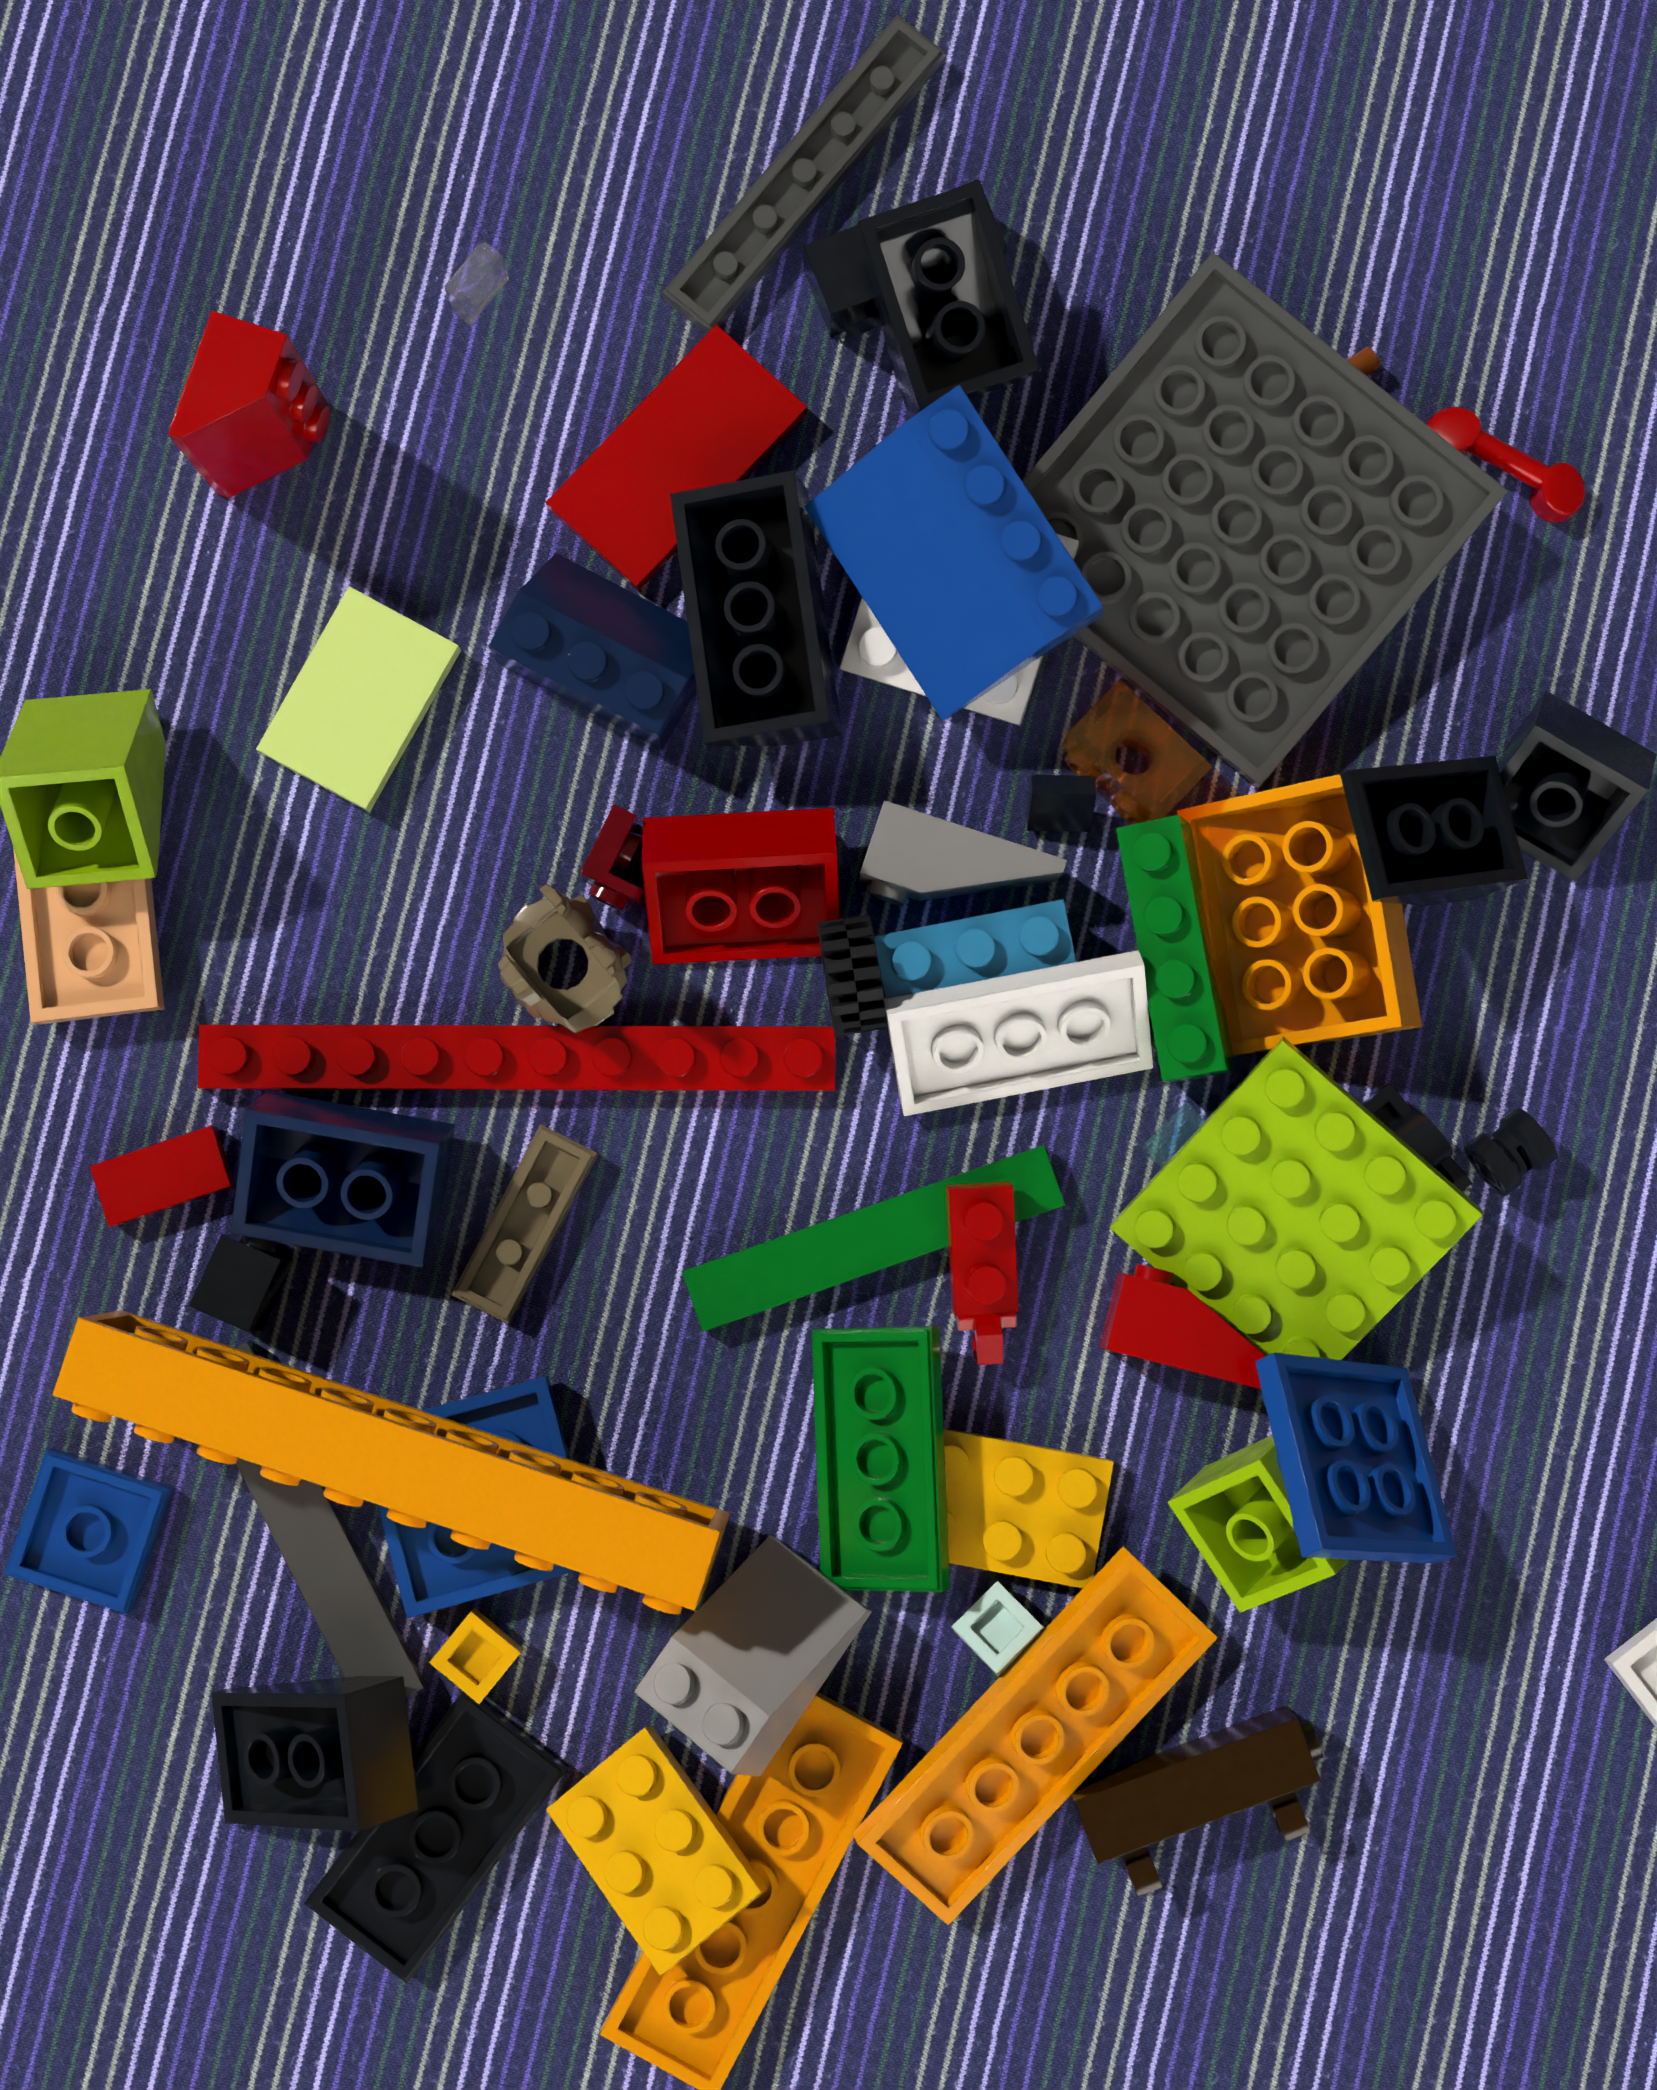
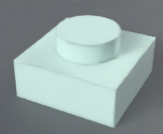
[951,1581,1044,1677]

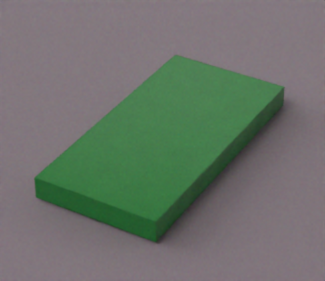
[812,1326,950,1592]

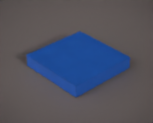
[4,1448,174,1614]

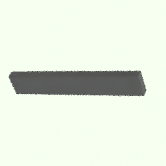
[662,15,945,334]
[236,1341,426,1697]

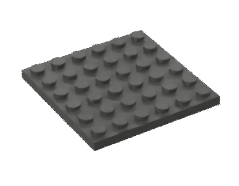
[1022,252,1508,788]

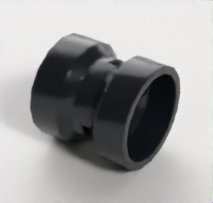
[1464,1108,1557,1196]

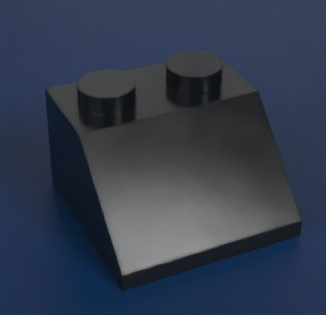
[1497,691,1657,882]

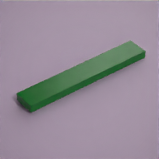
[682,1145,1065,1332]

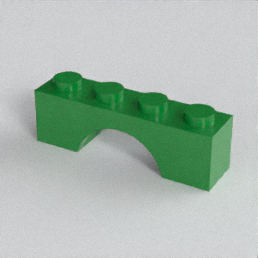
[1116,815,1236,1083]

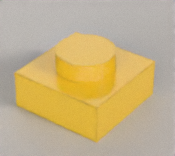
[429,1607,524,1704]

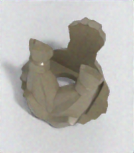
[498,884,633,1033]

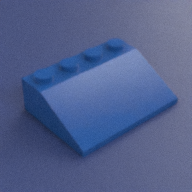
[804,385,1105,722]

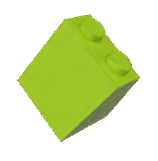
[0,689,166,889]

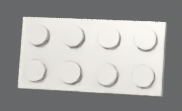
[883,950,1153,1116]

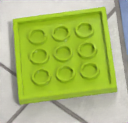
[1110,1036,1483,1360]

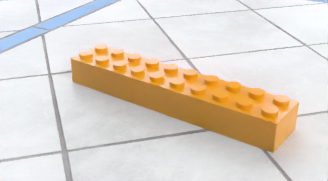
[52,1310,730,1614]

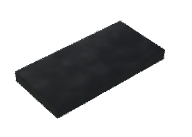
[304,1691,568,1984]

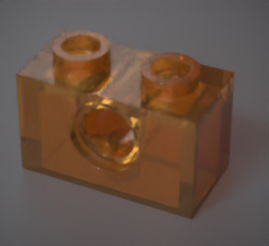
[1061,679,1213,825]

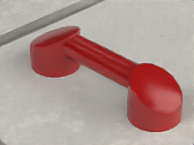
[1427,407,1585,523]

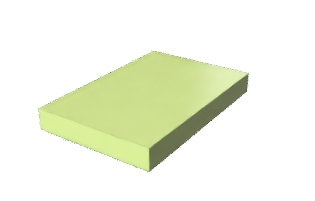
[256,586,462,813]

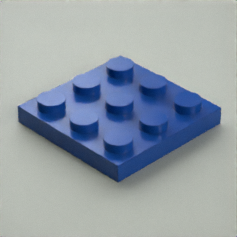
[1255,1353,1457,1563]
[378,1375,575,1618]

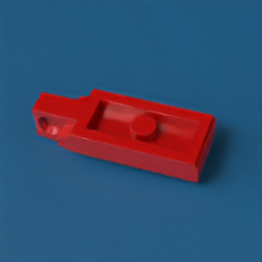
[946,1181,1019,1365]

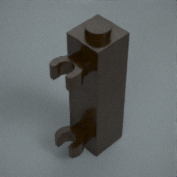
[1071,1706,1323,1897]

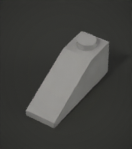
[859,800,1067,906]

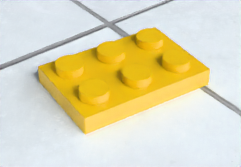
[944,1428,1114,1589]
[546,1726,768,1976]

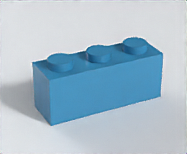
[874,899,1076,1001]

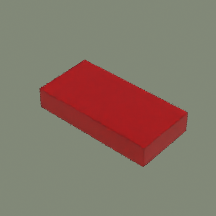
[90,1125,236,1227]

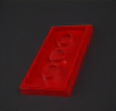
[545,324,807,592]

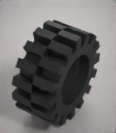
[818,914,887,1037]

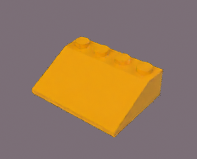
[1177,774,1422,1056]

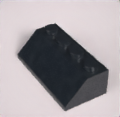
[670,470,843,746]

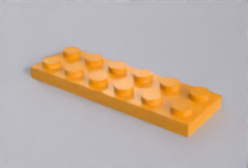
[852,1546,1218,1925]
[600,1692,903,2090]

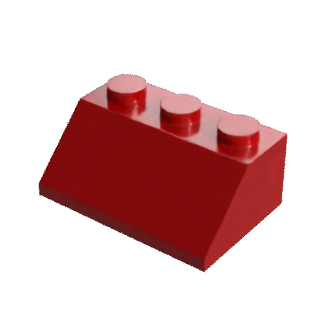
[168,311,330,498]
[642,808,840,965]

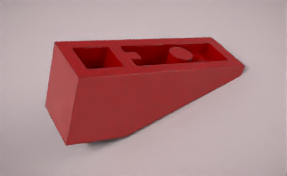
[1099,1264,1266,1389]

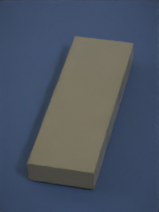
[451,1124,599,1324]

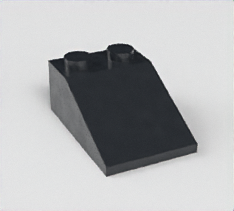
[858,180,1039,419]
[1340,756,1528,906]
[211,1676,418,1831]

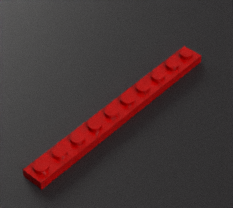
[198,1025,835,1092]

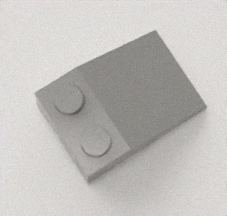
[634,1535,872,1776]

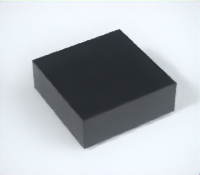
[1027,775,1096,832]

